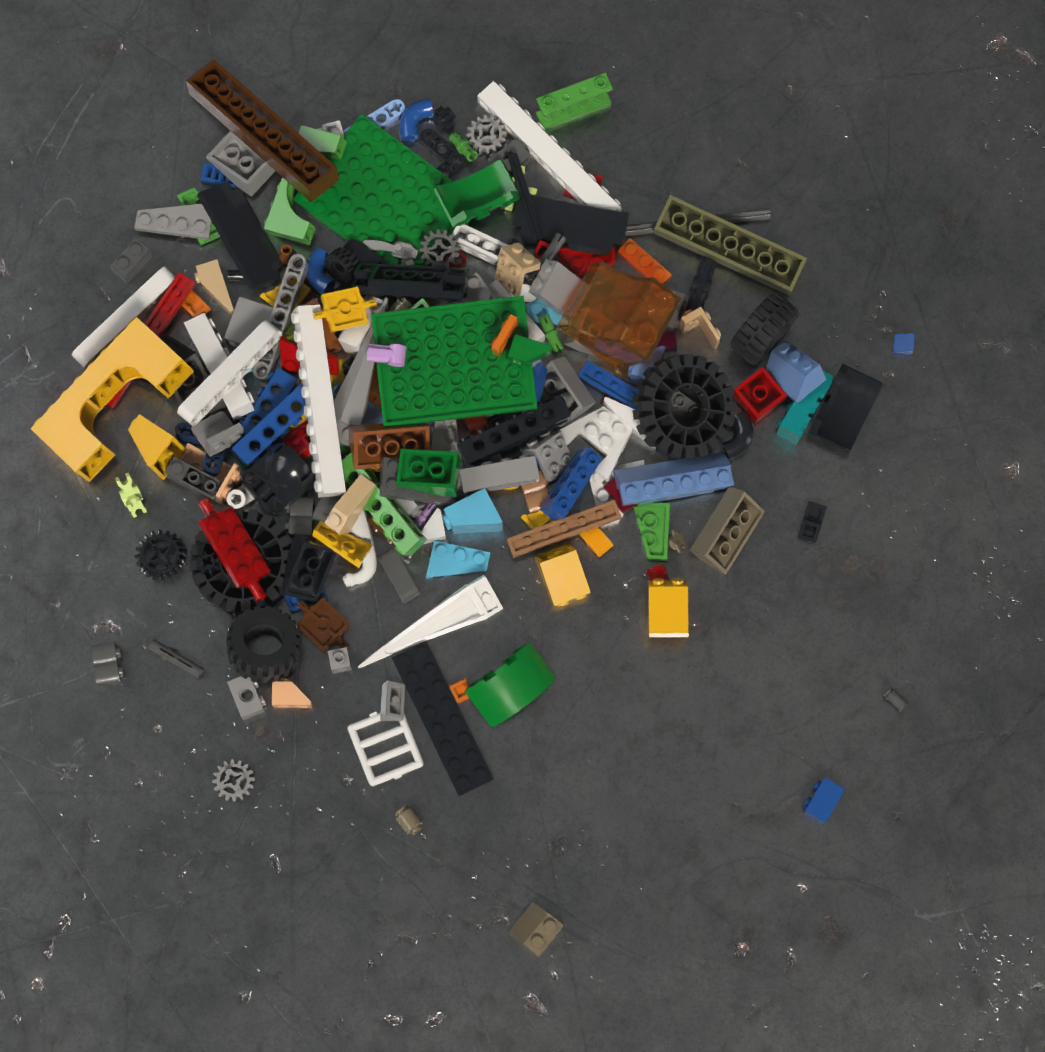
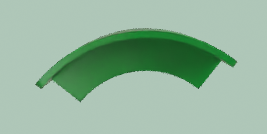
[433,160,520,227]
[464,641,556,727]

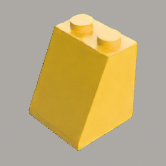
[128,414,186,480]
[534,543,591,607]
[647,578,688,637]

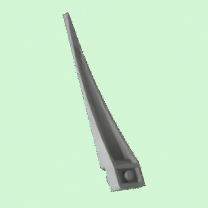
[333,297,388,447]

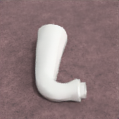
[342,509,377,587]

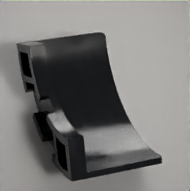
[808,363,883,452]

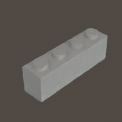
[459,454,540,496]

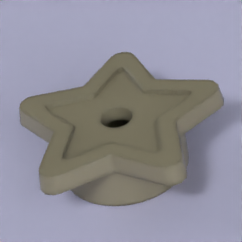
[668,529,687,553]

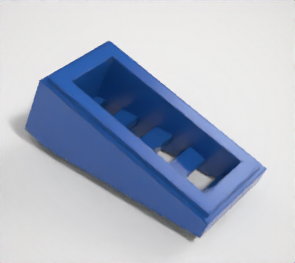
[200,162,238,190]

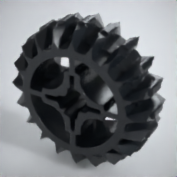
[135,530,187,582]

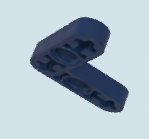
[175,423,228,477]

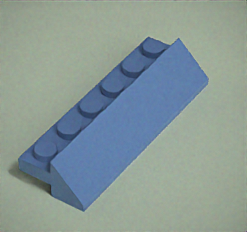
[613,452,734,506]

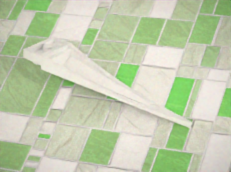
[357,575,503,668]

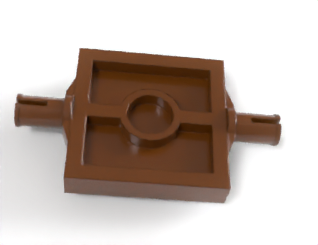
[296,597,350,652]

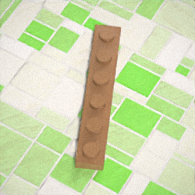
[507,500,622,558]

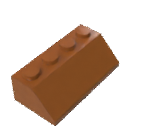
[349,423,430,469]

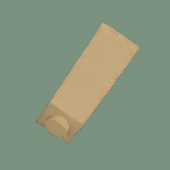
[194,259,234,317]
[324,474,377,534]

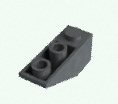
[165,457,223,500]

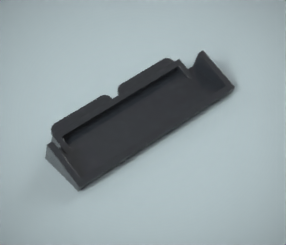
[197,182,283,289]
[512,195,629,256]

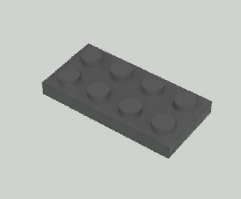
[379,457,456,506]

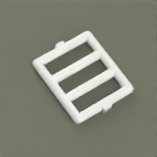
[347,712,424,786]

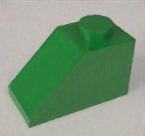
[508,334,552,367]

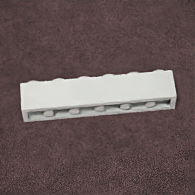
[184,313,254,420]

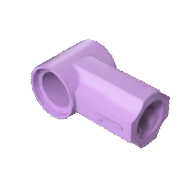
[367,344,407,367]

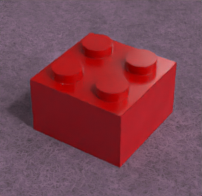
[733,367,787,424]

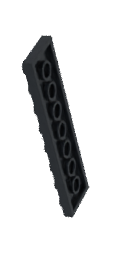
[391,641,494,797]

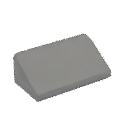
[380,680,405,721]

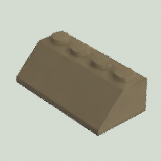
[690,487,765,575]

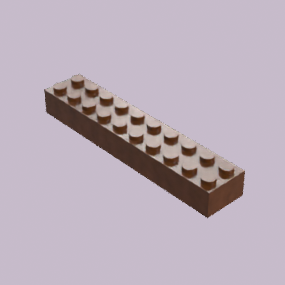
[186,59,339,202]

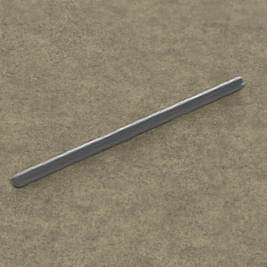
[564,208,771,244]

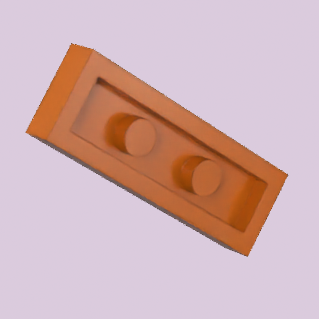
[617,238,672,290]

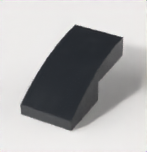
[798,501,827,543]

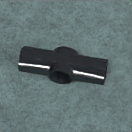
[685,257,717,311]

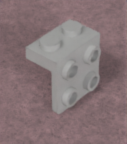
[191,411,243,457]
[521,431,572,482]

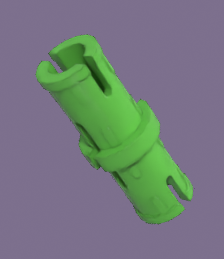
[449,132,478,162]
[538,314,564,353]

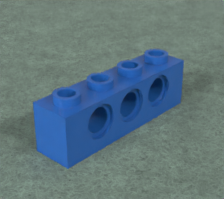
[239,368,298,446]
[540,447,603,521]

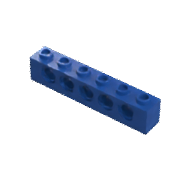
[231,383,305,467]

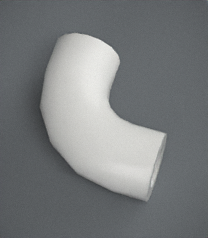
[227,475,256,509]

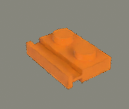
[491,314,518,357]

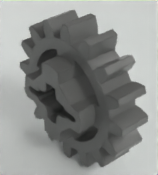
[419,228,461,267]

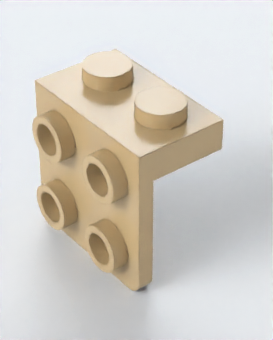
[495,242,541,297]
[679,307,721,349]

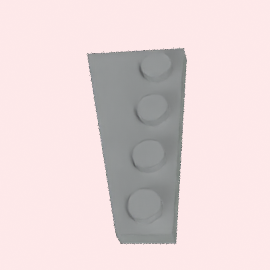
[135,204,212,240]

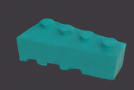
[776,370,835,445]

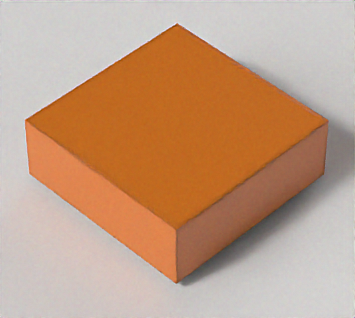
[449,678,469,704]

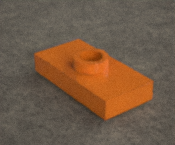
[181,290,211,318]

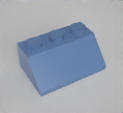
[765,340,827,403]

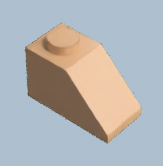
[272,678,312,708]

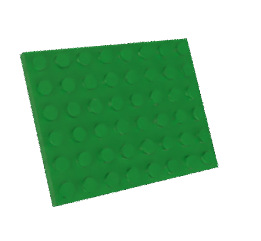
[293,114,456,266]
[371,295,537,427]

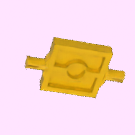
[313,287,377,333]

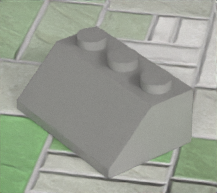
[541,357,596,428]

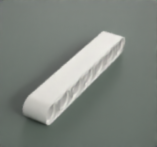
[72,267,176,369]
[177,320,282,426]

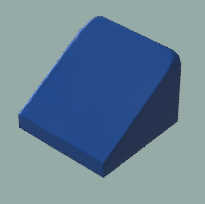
[893,333,915,355]

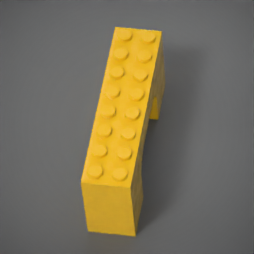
[30,317,194,482]

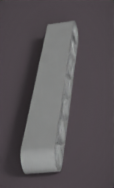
[253,254,309,381]

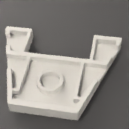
[559,406,632,482]

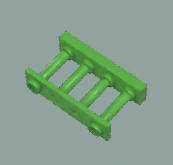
[536,73,613,130]

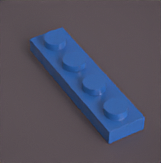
[578,360,639,410]

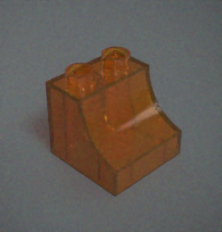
[557,261,682,369]

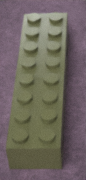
[653,195,807,295]

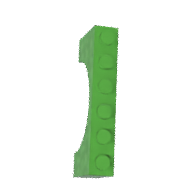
[264,125,347,245]

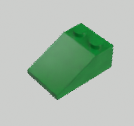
[396,449,461,497]

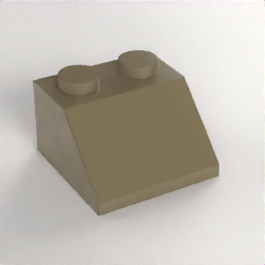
[508,902,564,958]

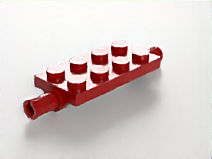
[198,498,271,602]

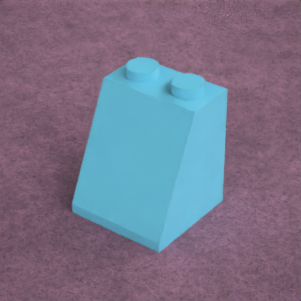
[442,488,503,534]

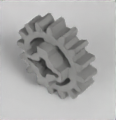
[466,115,507,156]
[212,759,255,802]

